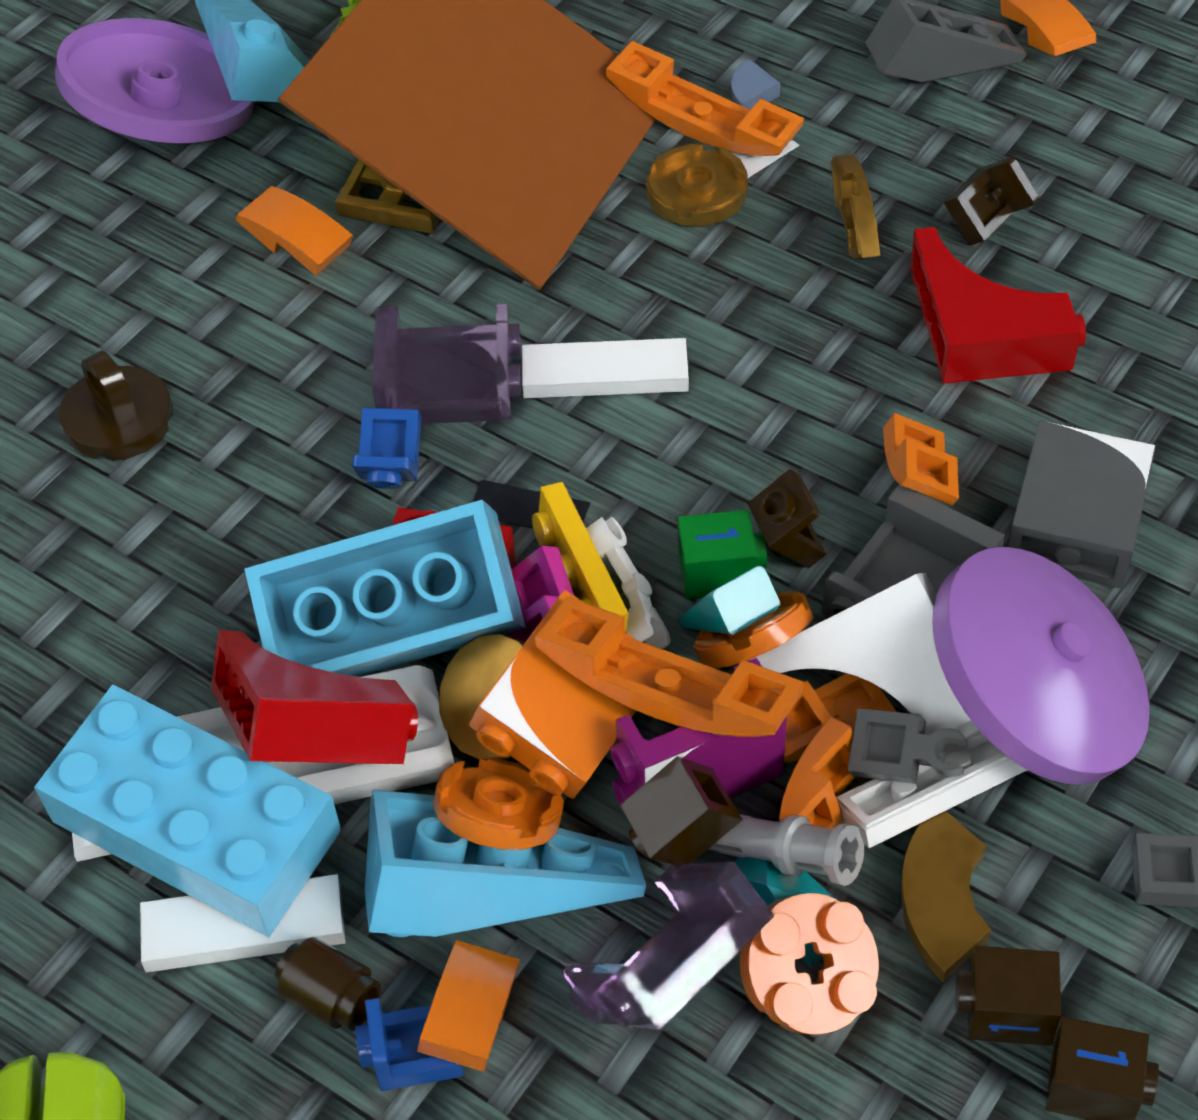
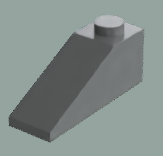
[865,0,1027,82]

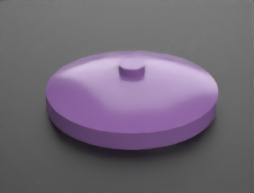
[55,18,255,143]
[932,547,1150,785]

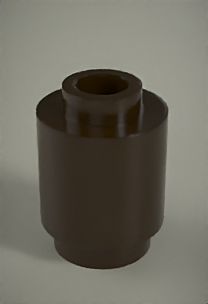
[275,937,381,1031]

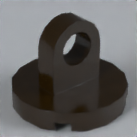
[59,350,173,461]

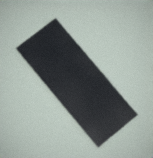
[473,480,591,528]

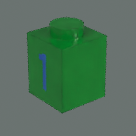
[678,509,767,600]

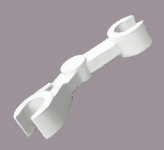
[586,517,671,649]

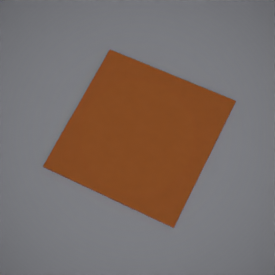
[278,0,656,290]

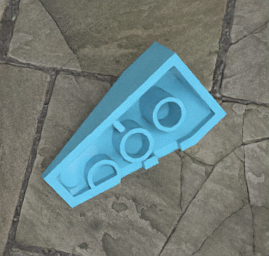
[195,0,310,102]
[364,790,646,937]

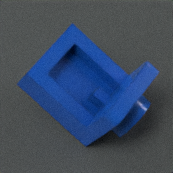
[352,408,422,489]
[355,998,464,1092]

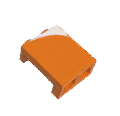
[469,589,636,799]

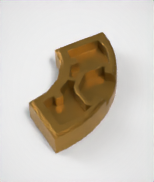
[831,154,880,259]
[901,811,991,982]

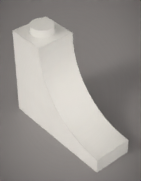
[750,573,979,737]

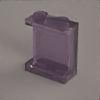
[372,304,522,424]
[562,862,775,1030]

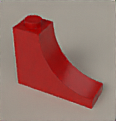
[910,227,1086,384]
[211,630,418,764]

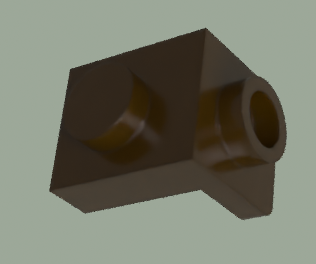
[943,157,1039,245]
[747,469,827,568]

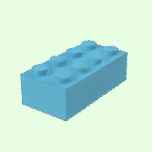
[244,500,526,677]
[34,684,341,938]

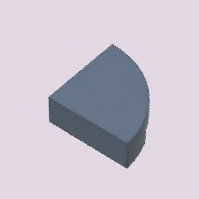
[731,59,780,110]

